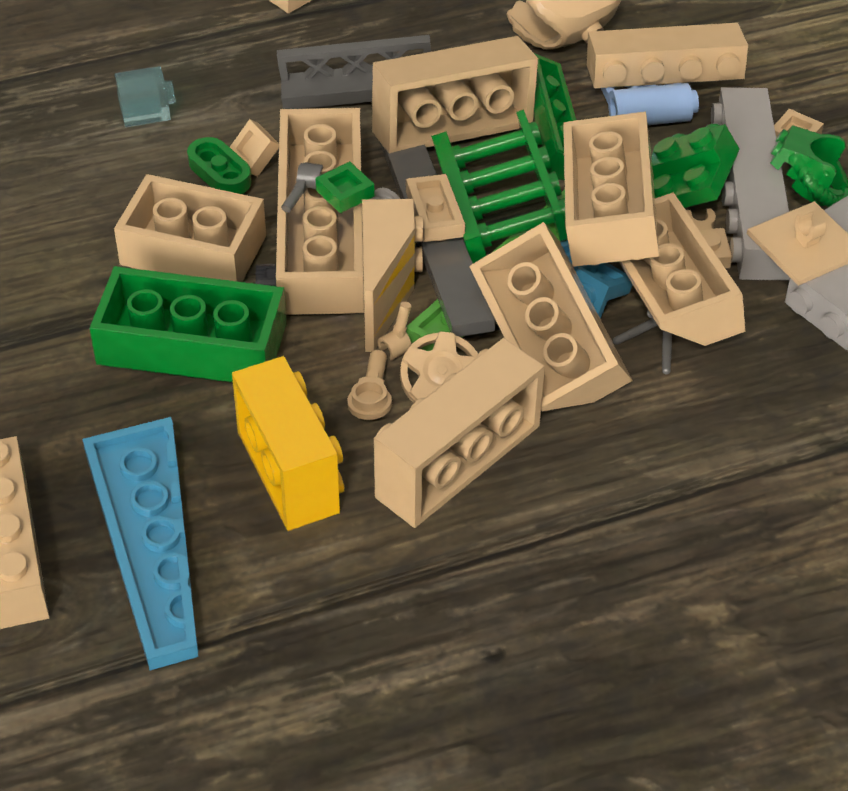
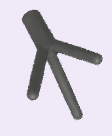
[613,310,672,374]

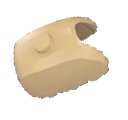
[507,0,621,49]

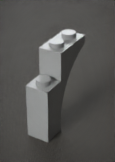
[785,196,848,351]

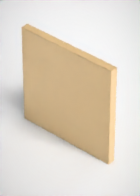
[747,201,848,286]

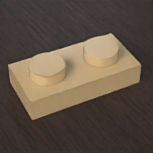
[406,174,465,242]

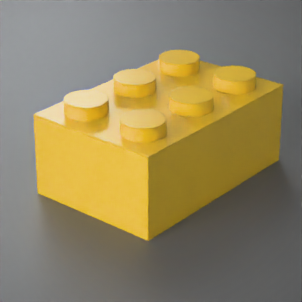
[232,356,344,531]

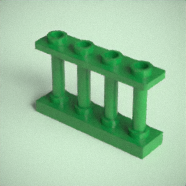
[431,109,568,264]

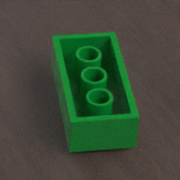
[90,266,287,382]

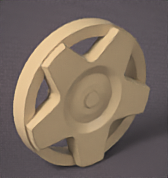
[400,332,478,403]

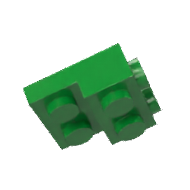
[652,124,740,208]

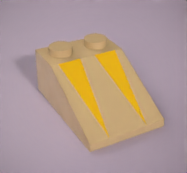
[362,199,423,352]

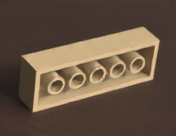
[276,108,364,315]

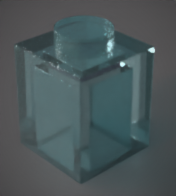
[115,66,175,127]

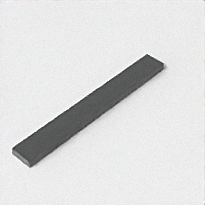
[379,141,495,337]

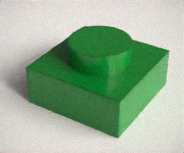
[315,161,375,213]

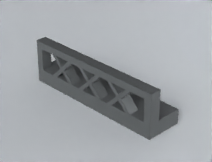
[277,35,431,109]

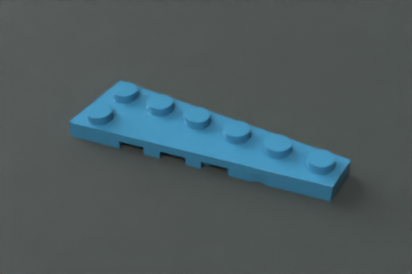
[82,417,199,670]

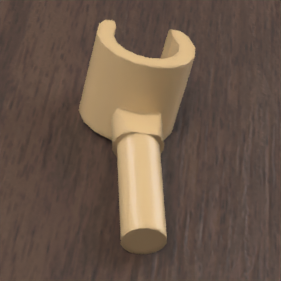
[377,302,411,361]

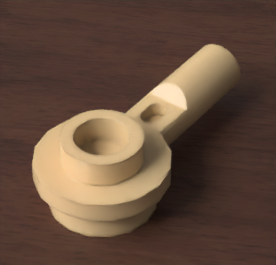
[347,350,392,420]

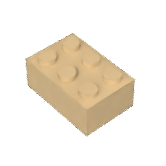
[114,174,266,282]

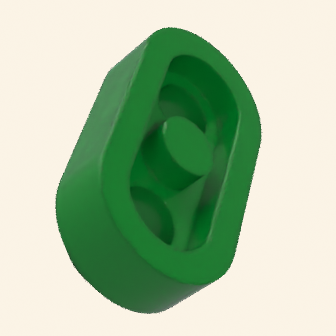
[187,137,251,194]

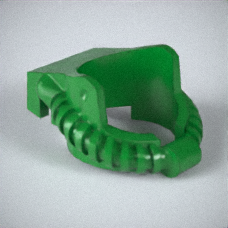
[770,125,848,207]

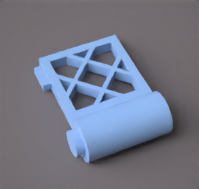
[601,83,699,125]

